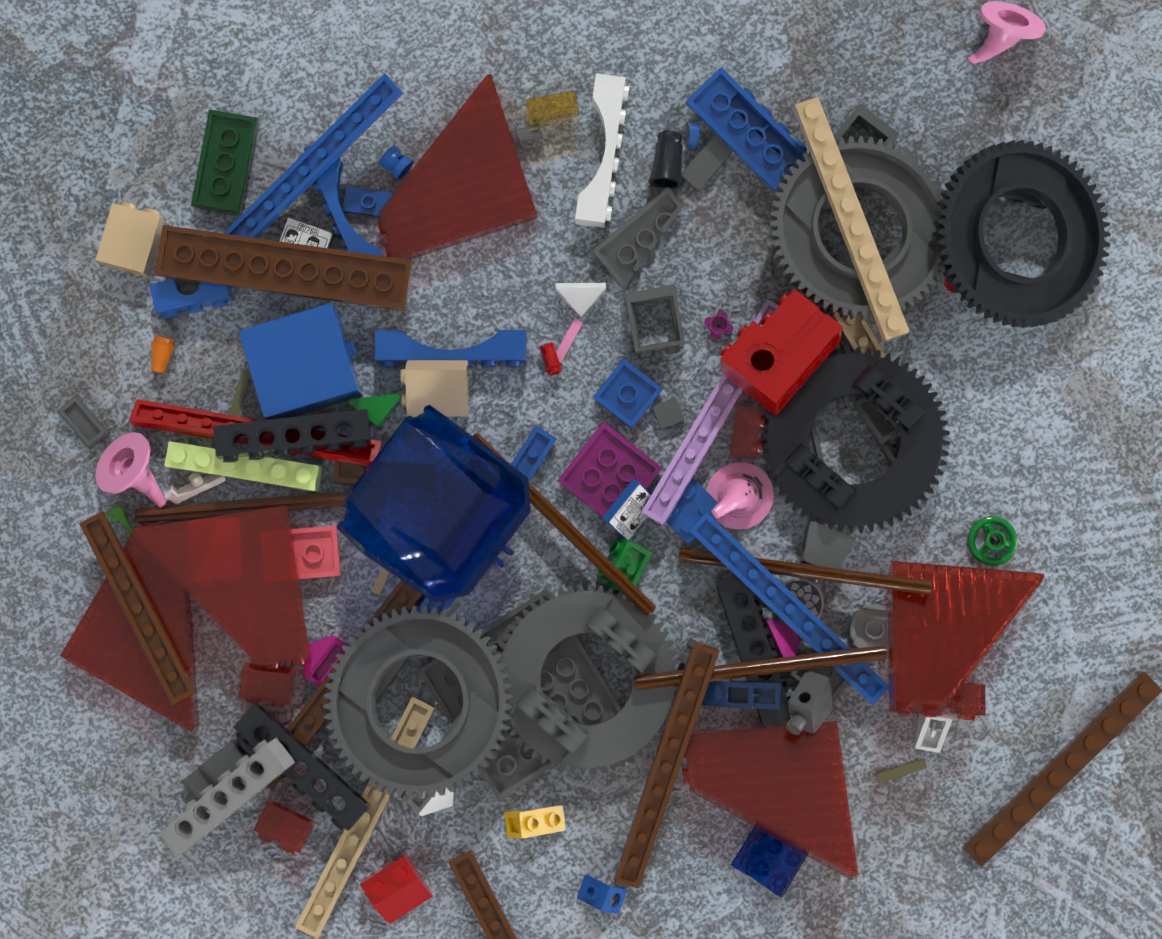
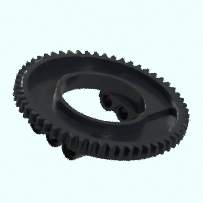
[933,140,1111,328]
[761,347,950,534]

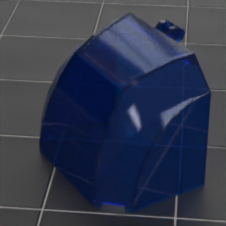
[337,404,531,603]

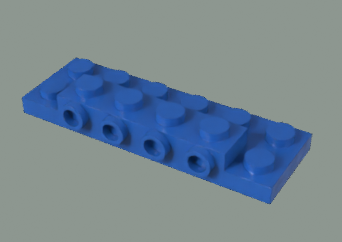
[685,67,809,193]

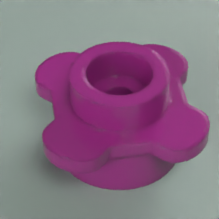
[704,311,733,340]

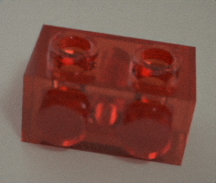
[729,405,765,461]
[239,662,297,707]
[945,682,986,720]
[253,800,317,854]

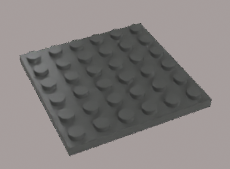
[418,589,621,800]

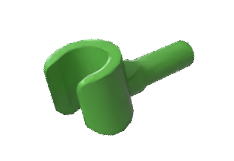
[108,506,136,538]

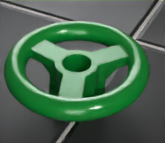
[968,516,1018,566]

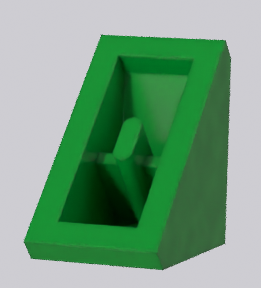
[349,393,402,428]

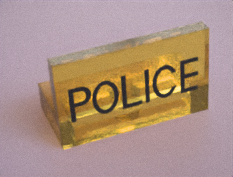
[526,90,579,125]

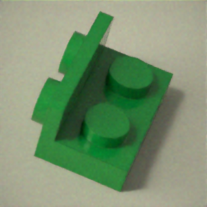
[596,536,652,595]

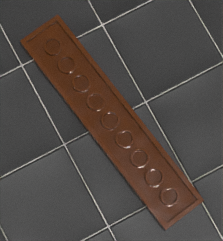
[154,225,413,311]

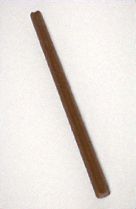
[469,433,656,616]
[135,488,385,523]
[679,548,933,595]
[633,645,888,690]

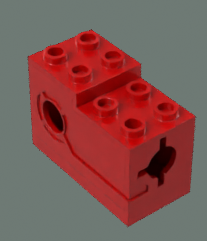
[720,289,843,416]

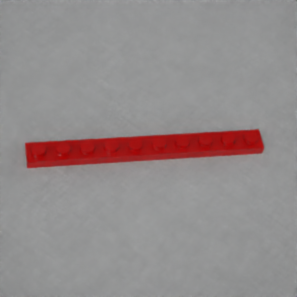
[129,399,382,467]

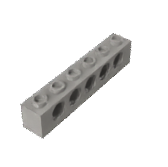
[159,738,295,858]

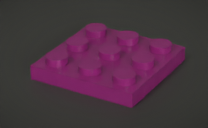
[557,422,663,517]

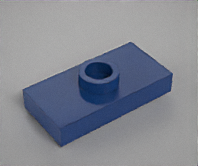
[343,187,396,219]

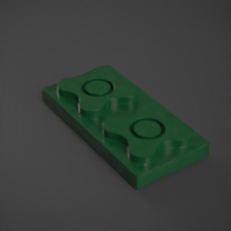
[191,109,259,216]

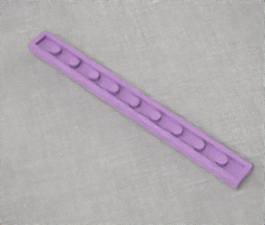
[642,299,779,526]

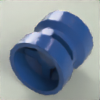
[379,145,414,180]

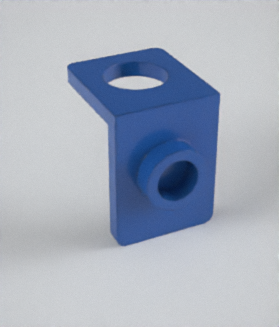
[577,874,627,914]

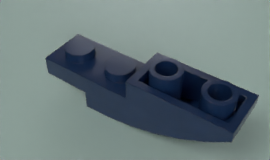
[701,679,782,710]

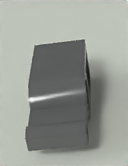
[181,739,250,802]

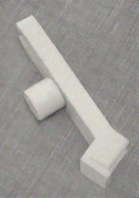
[164,472,226,505]

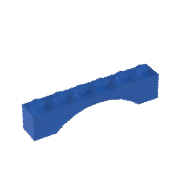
[304,146,384,256]
[375,330,527,368]

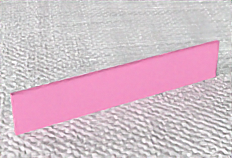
[557,319,583,363]

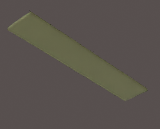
[229,372,250,416]
[876,759,927,783]

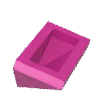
[765,619,800,658]
[303,635,350,686]

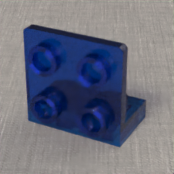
[731,821,808,897]

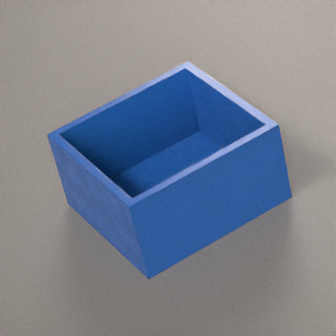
[239,303,363,420]

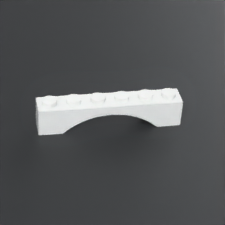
[575,73,629,228]

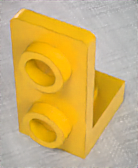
[504,805,566,839]

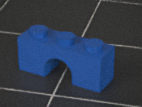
[149,279,234,319]

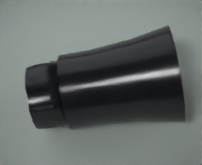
[648,130,683,189]

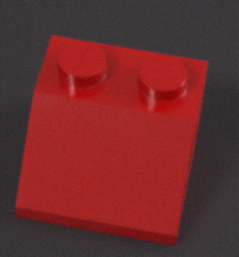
[360,852,433,924]

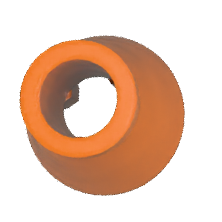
[150,335,176,373]

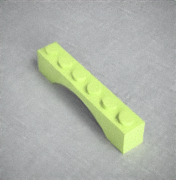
[164,441,323,493]

